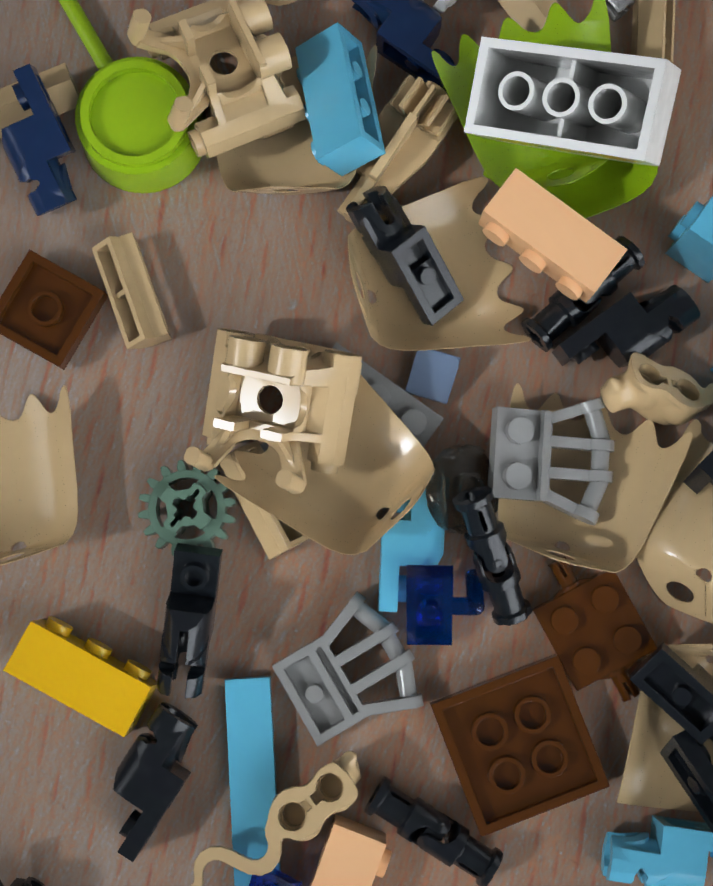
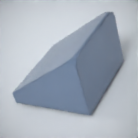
[405,350,461,405]

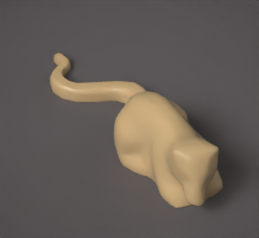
[600,352,713,426]
[190,751,362,886]

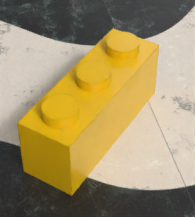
[3,616,157,737]

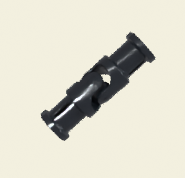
[521,236,645,352]
[452,486,532,626]
[364,776,503,886]

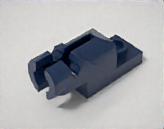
[352,0,456,93]
[2,64,77,216]

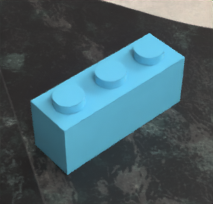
[295,22,386,176]

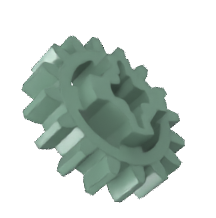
[138,460,238,556]

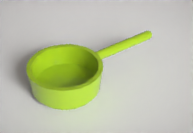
[58,0,207,194]

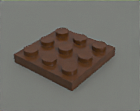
[430,654,610,837]

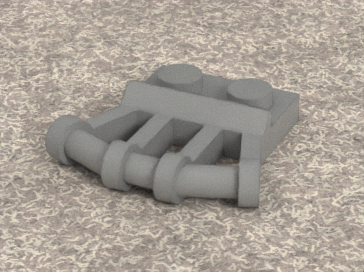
[488,397,615,526]
[272,591,424,747]

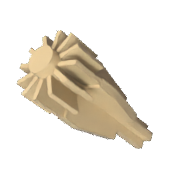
[337,75,458,223]

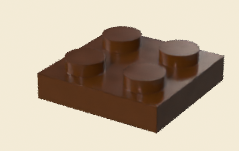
[0,249,108,370]

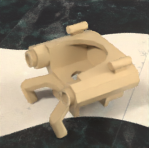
[127,0,306,159]
[184,328,362,494]

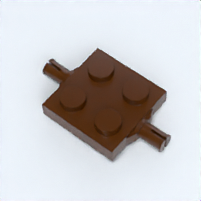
[532,556,657,702]

